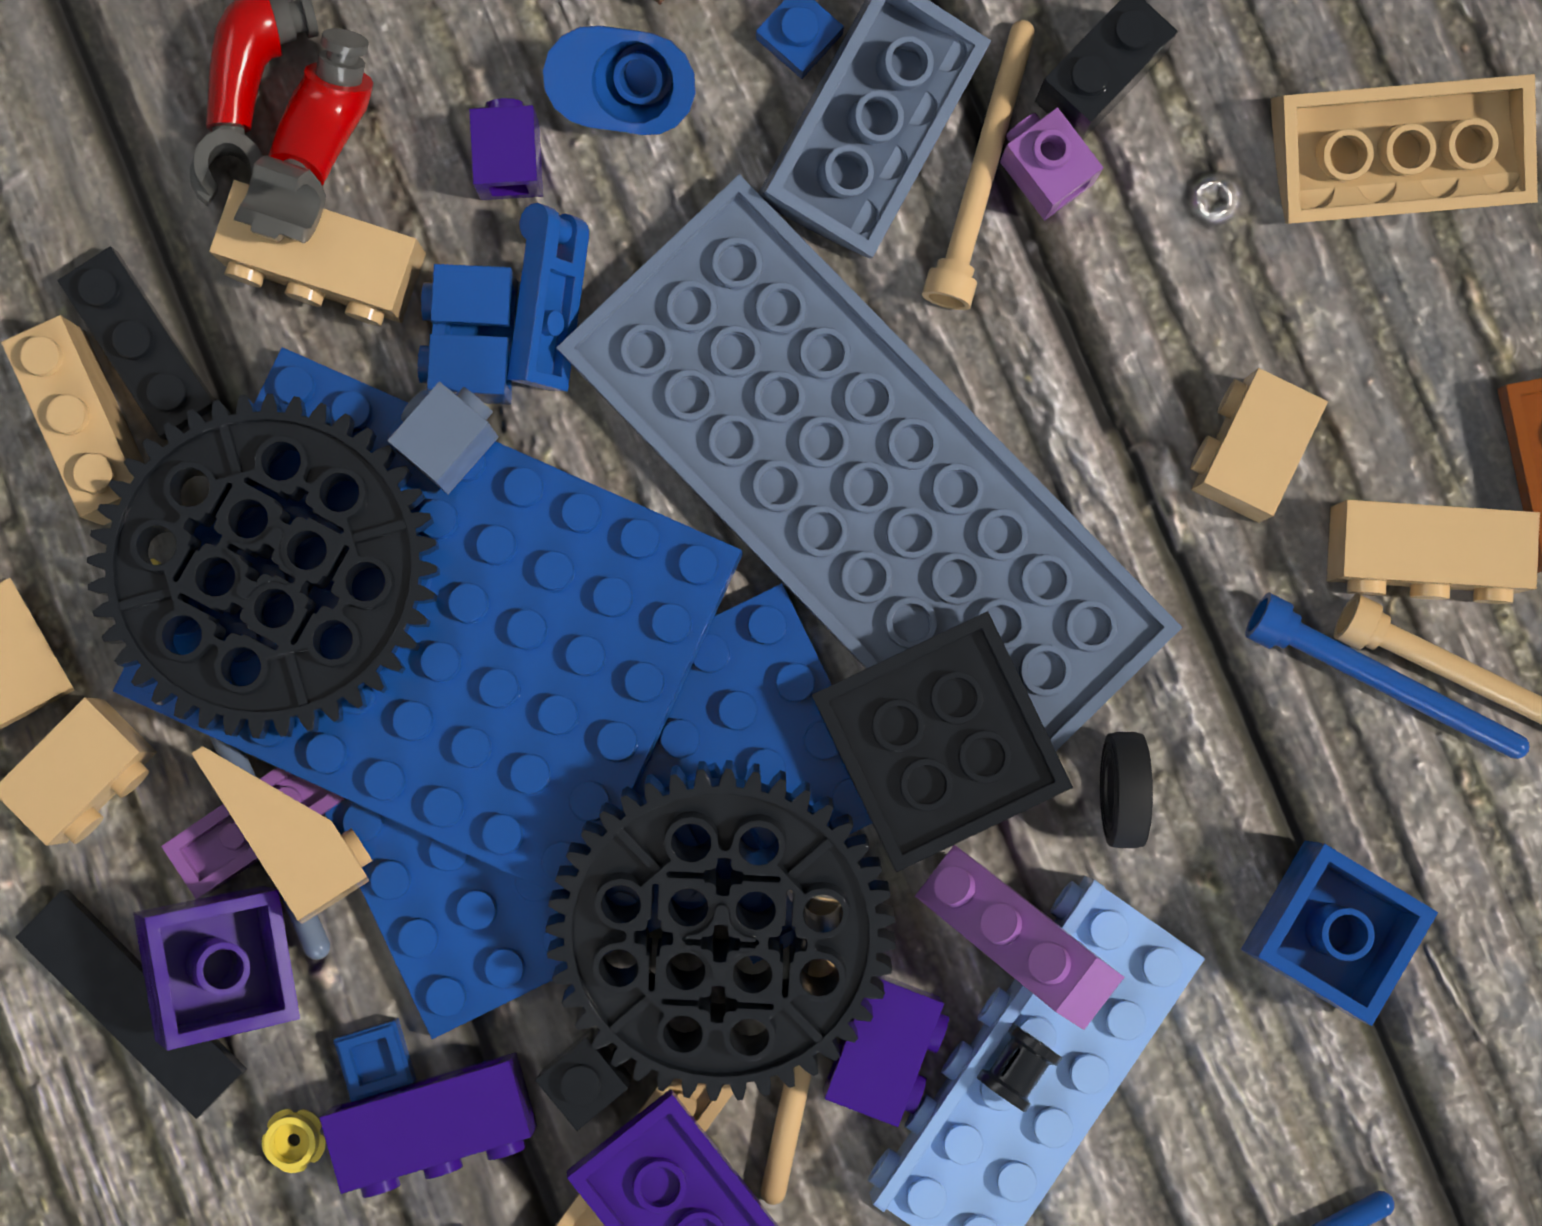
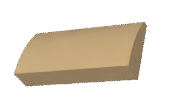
[1271,74,1538,224]

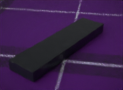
[15,890,247,1119]

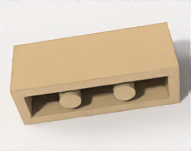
[209,180,426,326]
[1,315,145,525]
[1327,500,1540,604]

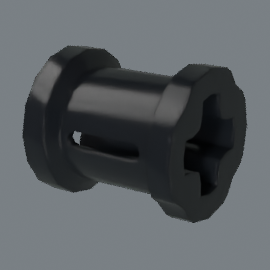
[977,1023,1062,1112]

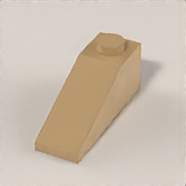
[191,746,372,924]

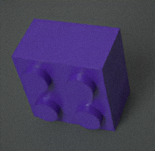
[133,886,300,1051]

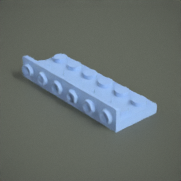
[868,876,1205,1226]

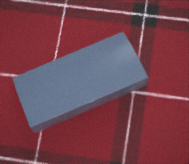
[758,0,991,259]

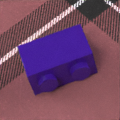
[823,975,949,1127]

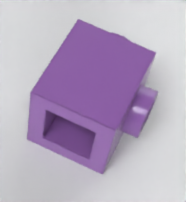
[1000,107,1104,221]

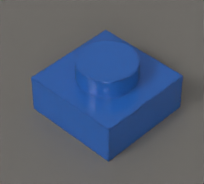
[756,0,844,79]

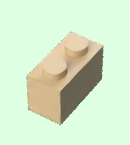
[1190,368,1328,523]
[0,698,157,846]

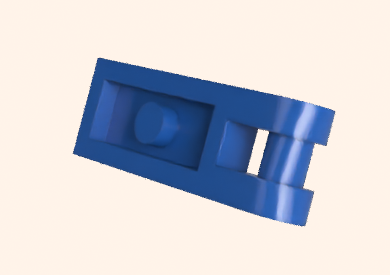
[507,203,589,392]

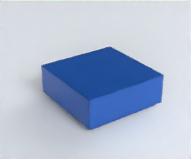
[333,1018,417,1102]

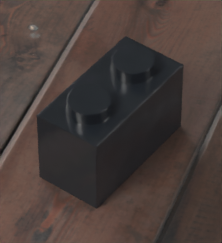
[1035,0,1178,140]

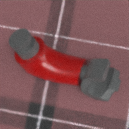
[190,0,319,206]
[233,28,374,243]

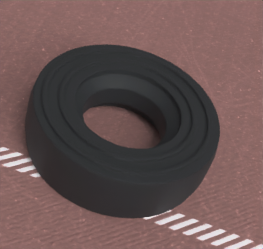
[1100,732,1153,848]

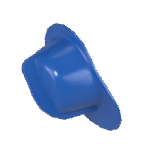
[543,26,696,135]

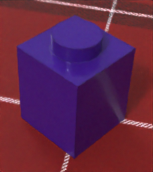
[469,98,543,200]

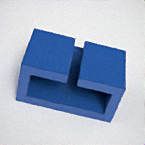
[418,264,518,405]

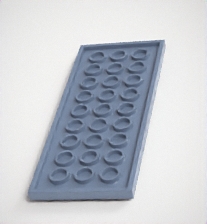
[556,174,1183,751]

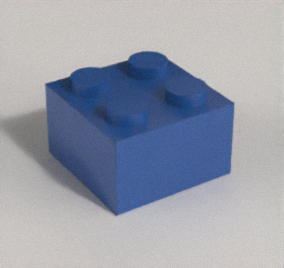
[1240,840,1438,1026]

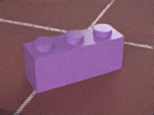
[915,845,1125,1030]

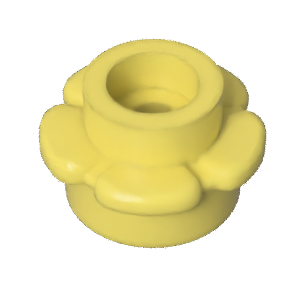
[262,1109,326,1173]

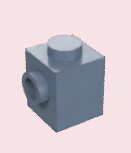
[387,381,499,495]

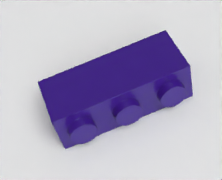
[319,1052,537,1198]

